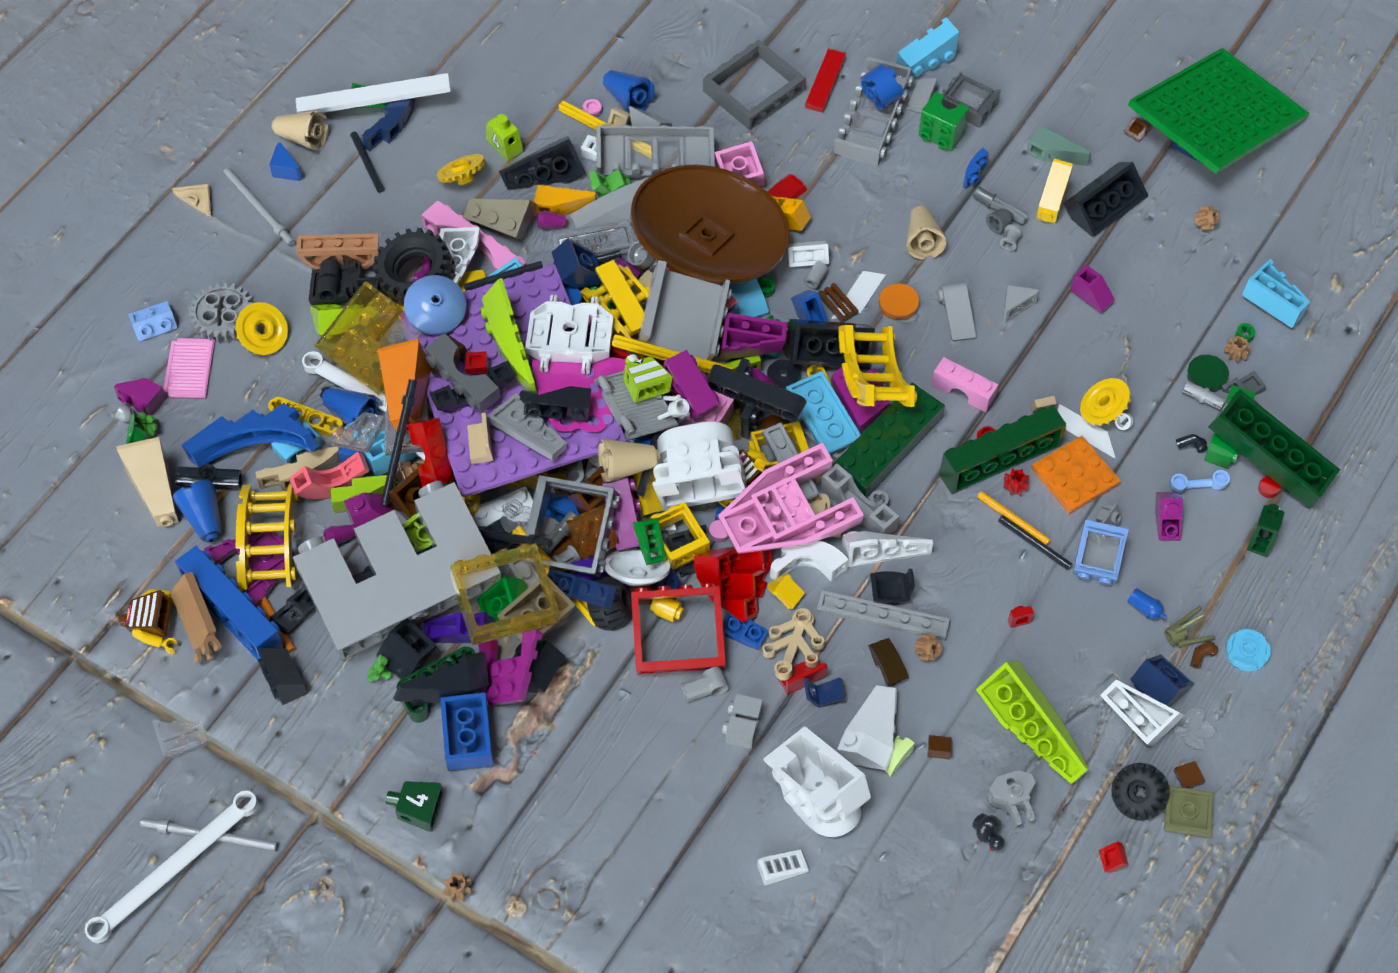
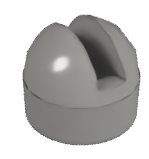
[115,404,133,422]

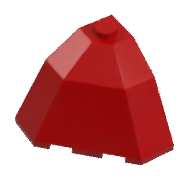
[694,547,773,622]

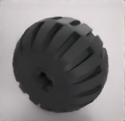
[587,577,632,631]
[1111,763,1170,820]

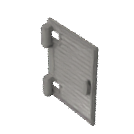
[594,371,678,440]

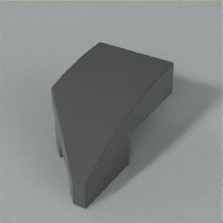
[1221,371,1266,395]

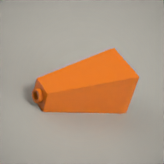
[378,338,431,432]

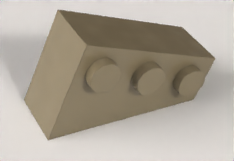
[463,199,537,241]

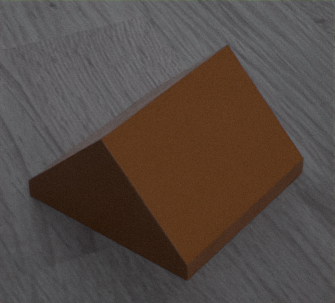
[389,468,423,520]

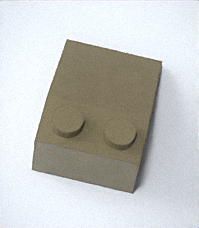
[497,574,575,641]

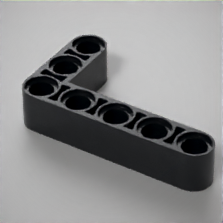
[707,364,807,422]

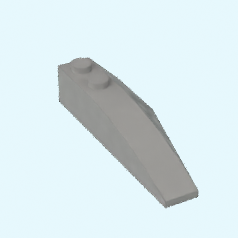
[570,177,649,232]

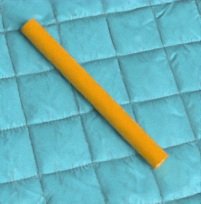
[977,491,1051,545]

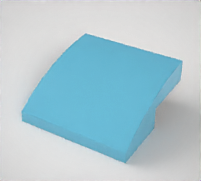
[719,279,769,318]

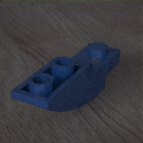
[362,98,415,152]
[547,568,616,609]

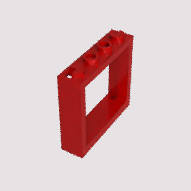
[631,583,726,674]

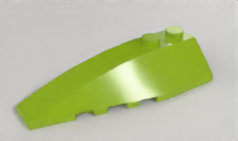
[480,278,537,392]
[976,661,1089,784]

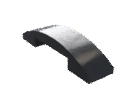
[429,361,516,410]

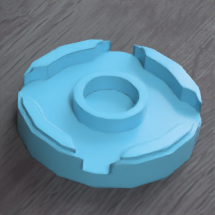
[1225,629,1271,672]

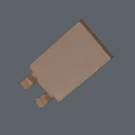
[170,572,222,663]

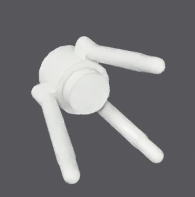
[657,395,690,425]

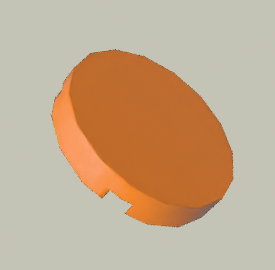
[879,283,919,320]

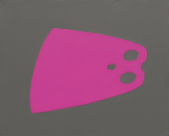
[532,357,626,432]

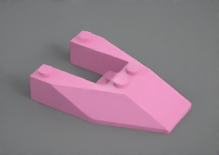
[718,443,864,554]

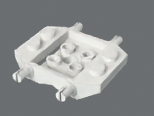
[525,295,614,374]

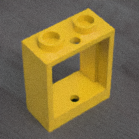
[748,421,809,468]
[647,502,710,570]

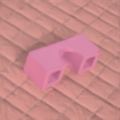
[932,357,999,413]

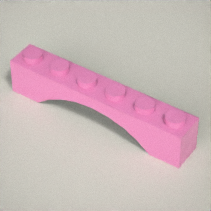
[422,201,526,271]

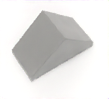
[1003,285,1039,322]

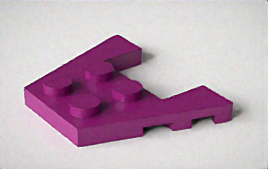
[204,531,296,608]
[478,630,543,706]

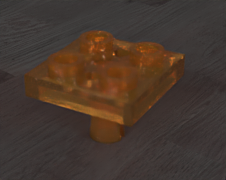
[566,504,617,560]

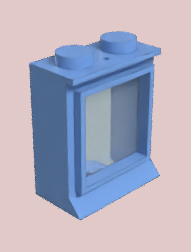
[1073,520,1129,585]

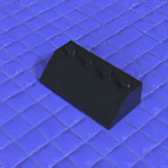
[1064,162,1148,237]
[787,319,875,369]

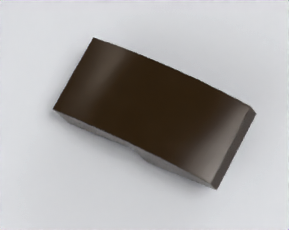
[868,638,909,686]

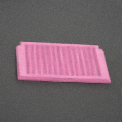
[163,338,215,398]

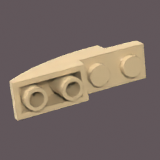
[255,446,340,491]

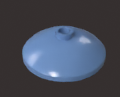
[404,275,466,335]

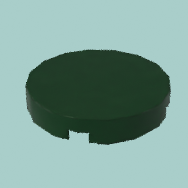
[1187,354,1229,392]

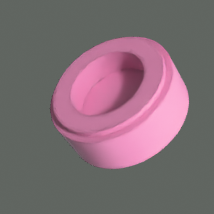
[583,99,602,117]
[709,520,729,542]

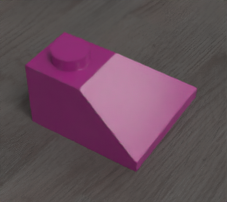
[344,492,393,528]

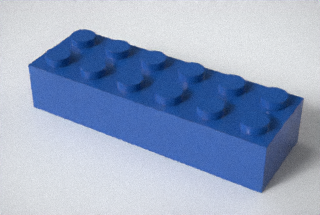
[175,546,284,661]

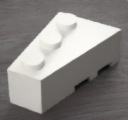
[1100,680,1185,746]

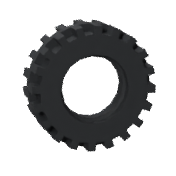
[373,228,455,306]

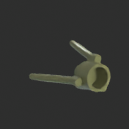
[1164,606,1215,648]

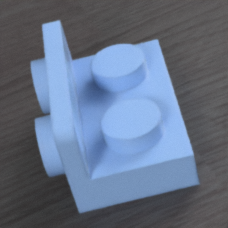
[128,301,177,341]

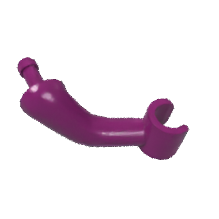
[409,257,431,282]

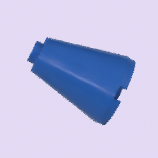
[603,70,655,113]
[322,387,382,435]
[173,480,222,543]

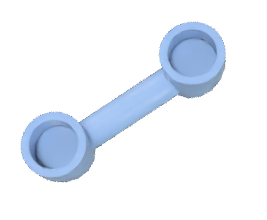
[1170,470,1230,493]

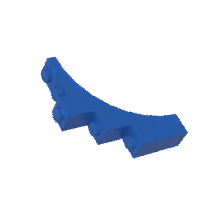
[181,403,318,467]

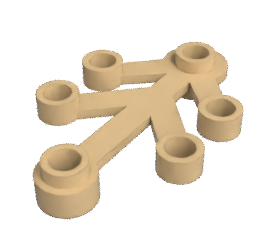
[762,608,825,681]

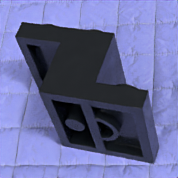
[733,358,766,440]

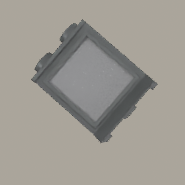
[941,72,1001,128]

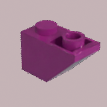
[1070,265,1115,313]
[114,378,166,415]
[1155,492,1183,540]

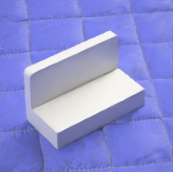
[787,241,829,267]

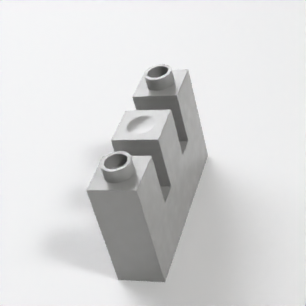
[293,481,501,661]

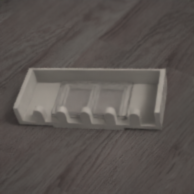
[596,124,715,178]

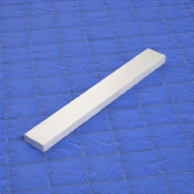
[296,73,451,113]

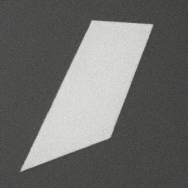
[830,271,886,320]
[1057,404,1116,459]

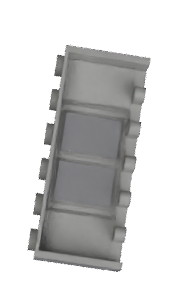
[833,57,914,166]

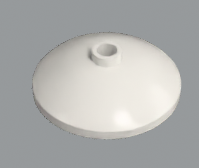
[605,548,670,586]

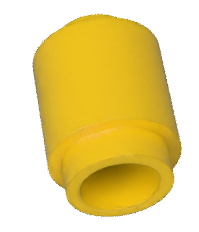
[650,598,684,623]

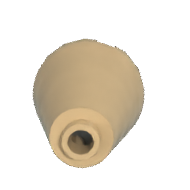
[272,111,328,150]
[906,206,946,260]
[598,439,660,483]

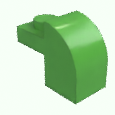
[589,169,631,198]

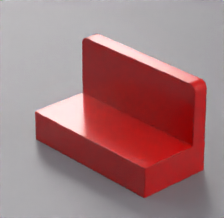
[778,659,828,695]

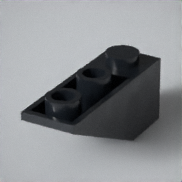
[524,386,591,422]

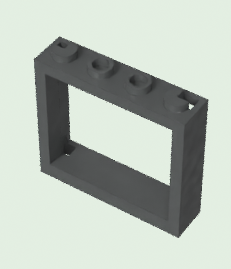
[703,40,806,130]
[520,475,620,578]

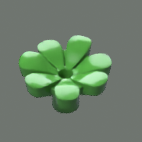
[135,412,157,438]
[367,654,392,682]

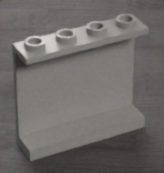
[638,260,732,360]

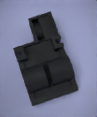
[308,259,382,305]

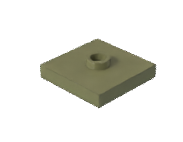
[1163,786,1214,838]

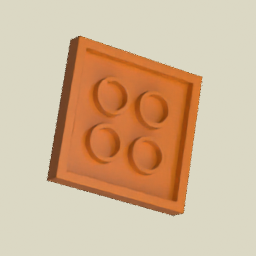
[1031,436,1121,515]

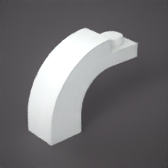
[770,541,849,581]

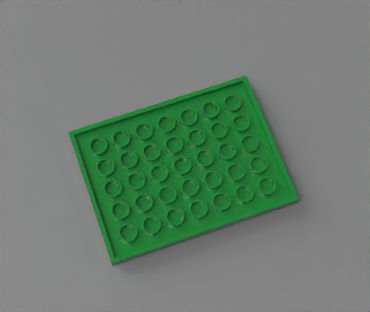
[1128,48,1309,174]

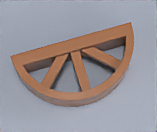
[296,233,379,270]

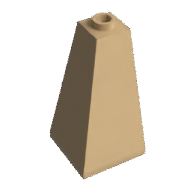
[116,437,179,527]

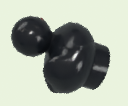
[972,813,1005,851]

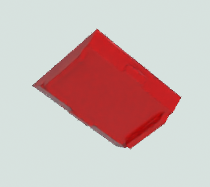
[767,174,807,199]

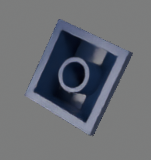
[551,238,603,289]
[1130,654,1194,707]

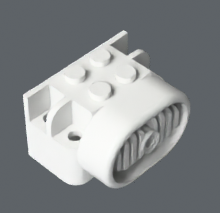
[653,421,747,511]
[763,726,871,837]

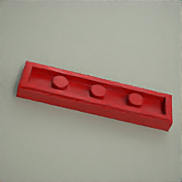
[805,48,846,112]

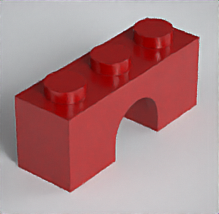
[407,418,454,487]

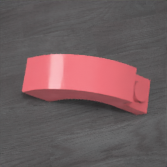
[289,452,370,499]

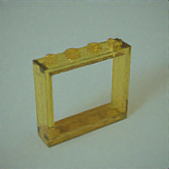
[450,543,560,645]

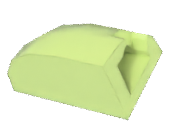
[885,736,915,777]

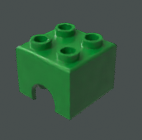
[918,92,969,151]

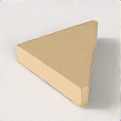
[172,184,212,217]

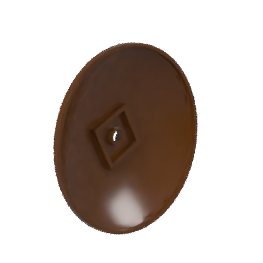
[630,165,789,284]

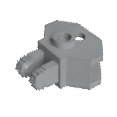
[987,770,1036,826]

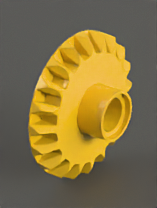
[436,154,486,185]
[235,302,288,356]
[1080,378,1132,426]

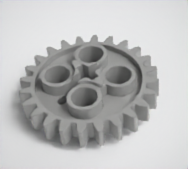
[188,282,254,342]

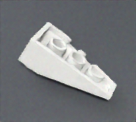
[440,227,480,284]
[842,531,933,567]
[837,685,897,770]

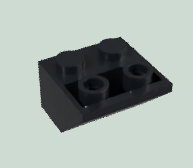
[376,618,439,680]
[513,640,565,693]
[258,648,307,705]

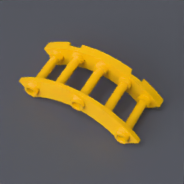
[580,265,650,359]
[839,325,917,407]
[236,482,299,590]

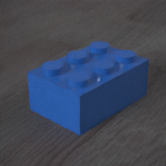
[440,692,493,771]

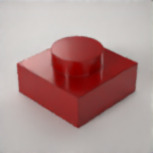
[465,351,488,374]
[1008,606,1034,628]
[1099,841,1128,873]

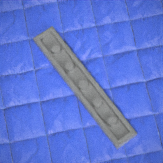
[816,590,950,641]

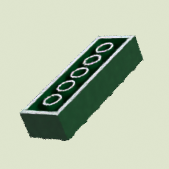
[833,382,945,498]
[1208,389,1341,508]
[939,405,1067,495]

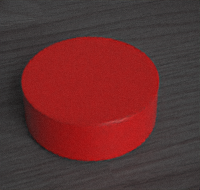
[1258,476,1281,498]

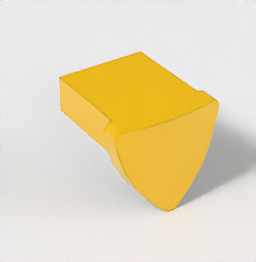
[768,573,805,609]

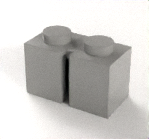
[722,694,763,749]

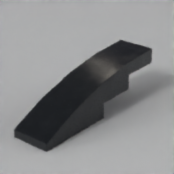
[269,583,316,635]

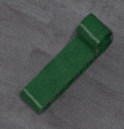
[396,646,476,723]

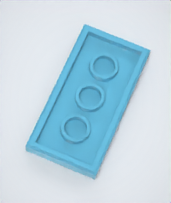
[785,371,861,455]

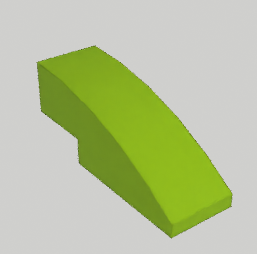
[331,475,397,514]

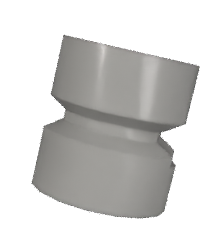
[628,241,658,273]

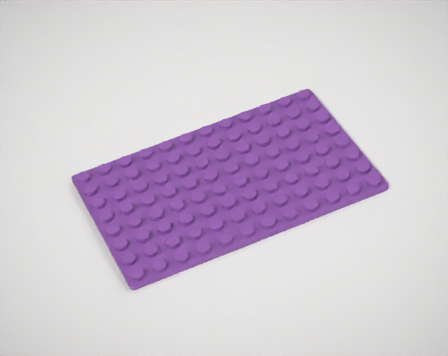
[400,264,626,497]

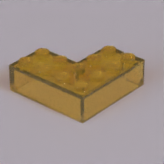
[314,281,403,395]

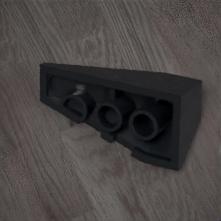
[499,136,586,189]
[393,651,489,703]

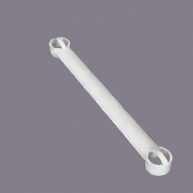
[302,351,428,421]
[85,791,258,943]

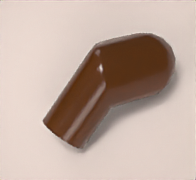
[1190,641,1219,669]

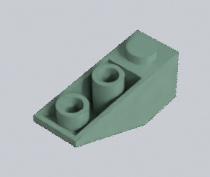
[1027,126,1091,166]

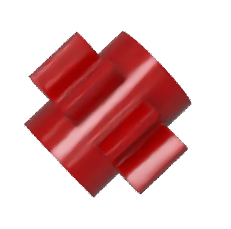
[1003,468,1030,495]

